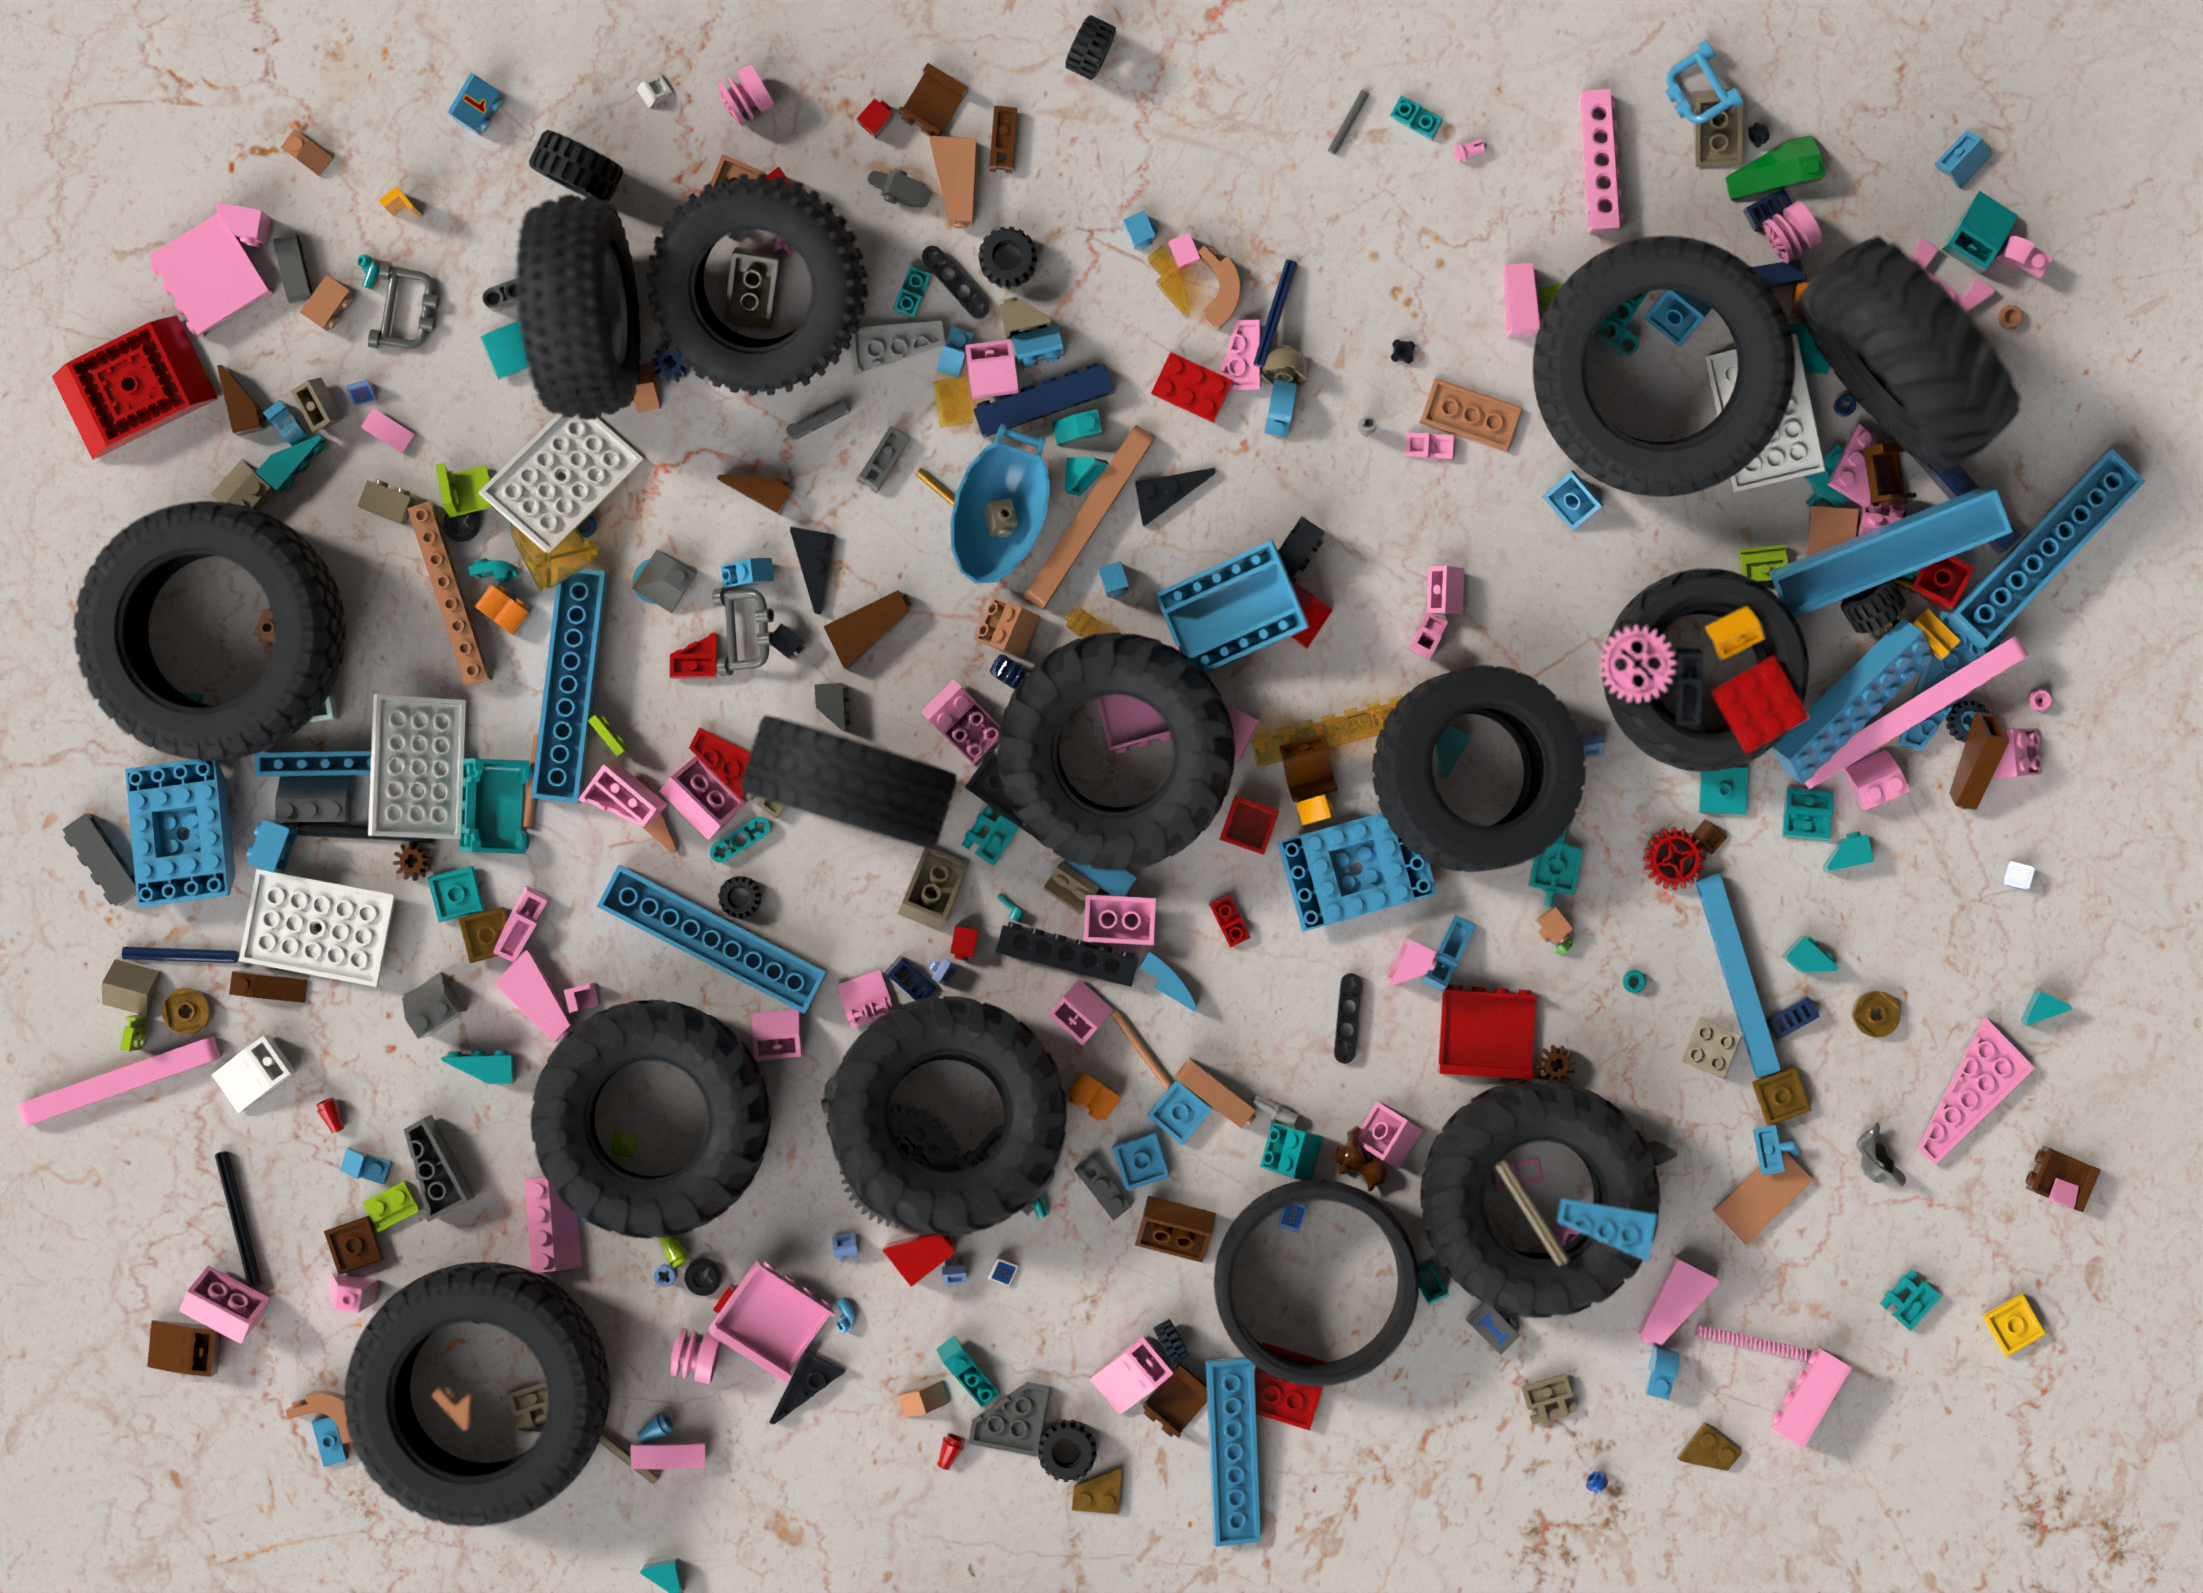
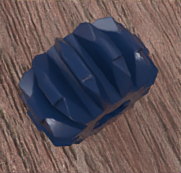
[651,344,691,384]
[989,654,1029,689]

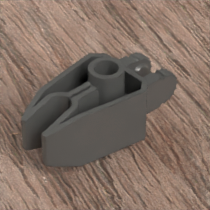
[867,169,932,207]

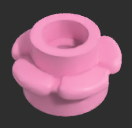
[2029,689,2052,712]

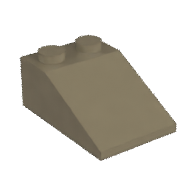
[1692,88,1743,167]
[724,247,782,328]
[898,848,969,932]

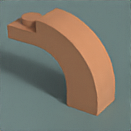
[1198,245,1240,331]
[286,1390,352,1444]

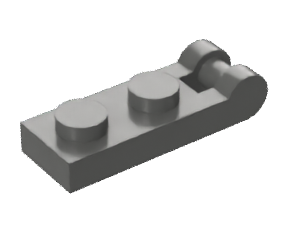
[786,401,850,440]
[857,426,911,493]
[1074,1155,1132,1221]

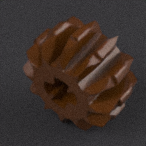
[393,841,434,881]
[1536,1045,1576,1081]

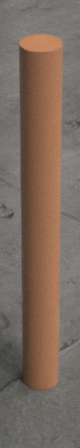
[523,734,538,827]
[1110,1009,1172,1089]

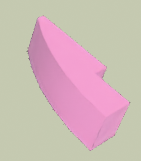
[493,885,548,963]
[630,1441,705,1469]

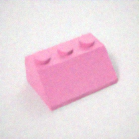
[659,756,747,840]
[1083,895,1156,945]
[1386,939,1438,985]

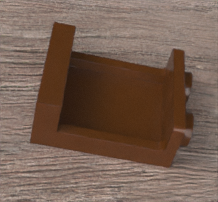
[1863,443,1917,506]
[2025,1146,2101,1212]

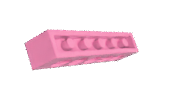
[1580,89,1623,233]

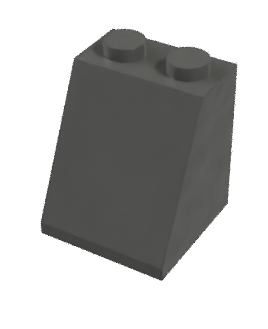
[402,972,467,1039]

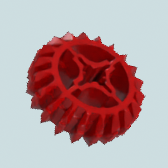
[1642,827,1706,890]

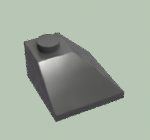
[632,549,696,613]

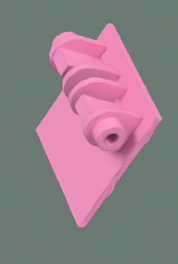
[836,970,894,1029]

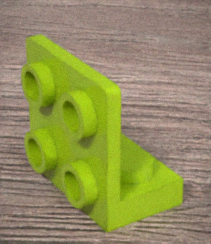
[436,463,493,518]

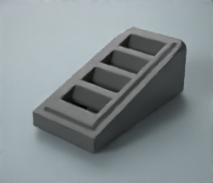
[1647,1140,1677,1166]

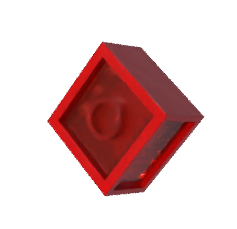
[1219,796,1279,855]

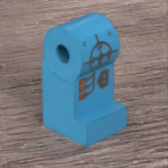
[263,400,308,446]

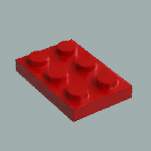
[1151,352,1234,423]

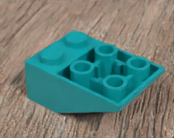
[1941,191,2018,274]

